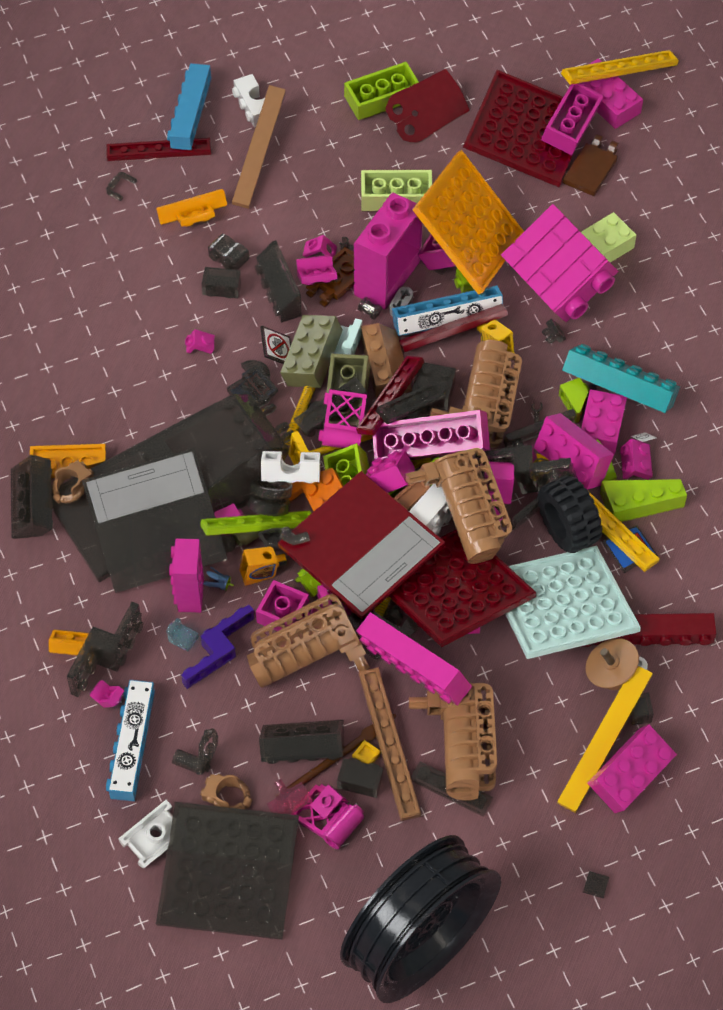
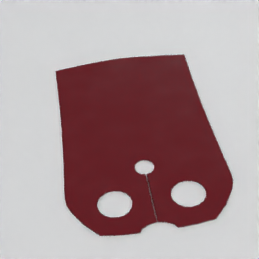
[385,69,470,142]

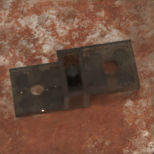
[476,445,578,494]
[67,602,143,697]

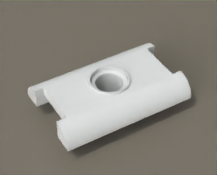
[118,800,177,868]

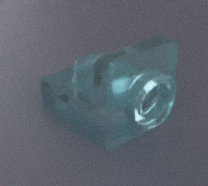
[166,618,199,652]

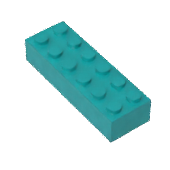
[562,344,680,413]

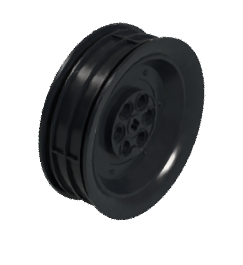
[340,835,501,1003]

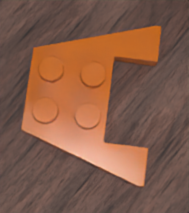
[280,468,344,511]

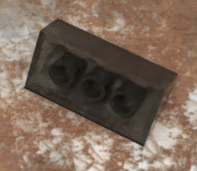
[255,240,302,323]
[11,455,53,539]
[259,720,344,764]

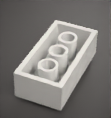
[409,484,452,535]

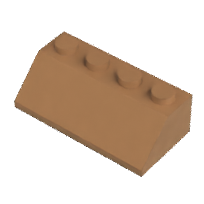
[361,323,412,398]

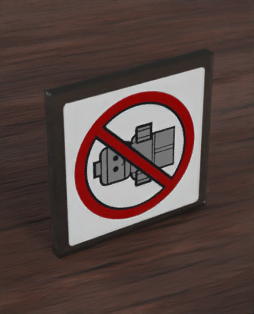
[260,326,291,364]

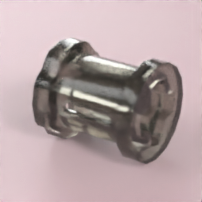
[358,297,382,320]

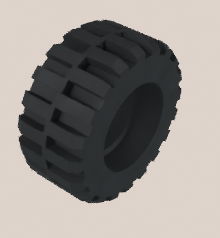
[537,475,602,553]

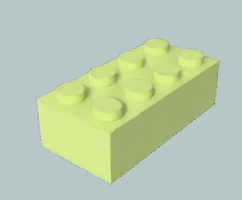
[361,170,432,211]
[581,212,636,263]

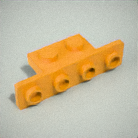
[156,189,227,227]

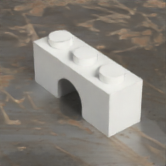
[232,74,265,127]
[261,451,320,483]

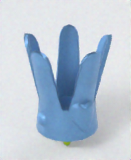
[203,567,234,591]

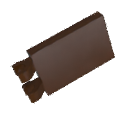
[563,134,619,196]
[306,247,355,307]

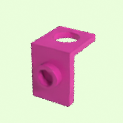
[303,235,337,258]
[310,784,349,819]

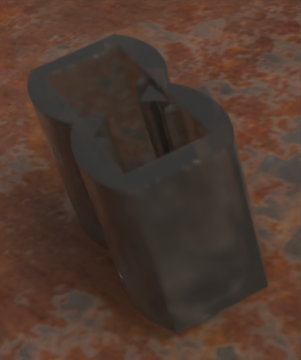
[208,234,250,272]

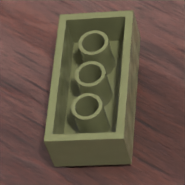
[280,315,343,388]
[323,354,371,427]

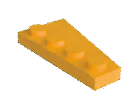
[29,444,106,484]

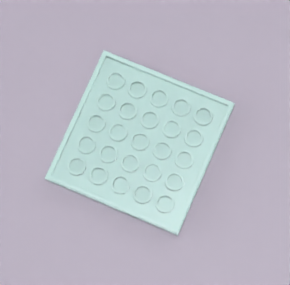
[505,545,641,659]

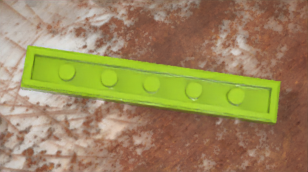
[200,511,312,536]

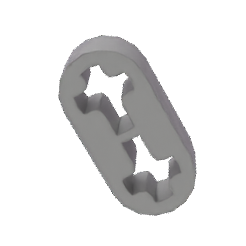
[389,287,413,317]

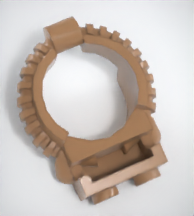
[52,460,95,504]
[200,774,252,814]

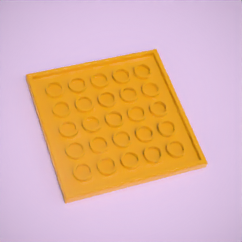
[413,150,524,295]

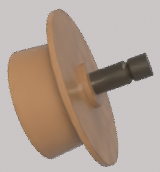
[585,639,639,690]

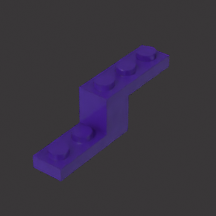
[181,605,254,689]

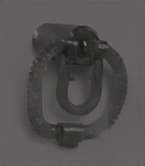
[172,728,218,775]

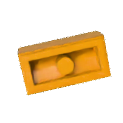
[49,630,92,656]

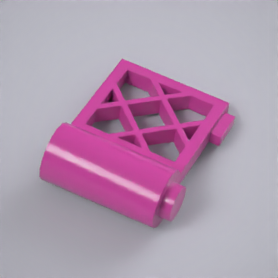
[318,389,367,448]
[290,784,364,850]

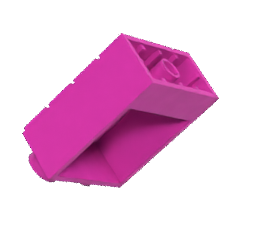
[354,192,422,310]
[501,204,619,322]

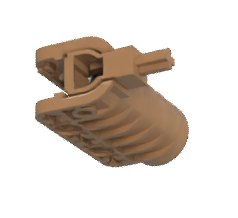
[430,340,522,448]
[405,448,512,564]
[247,594,370,688]
[409,683,497,800]

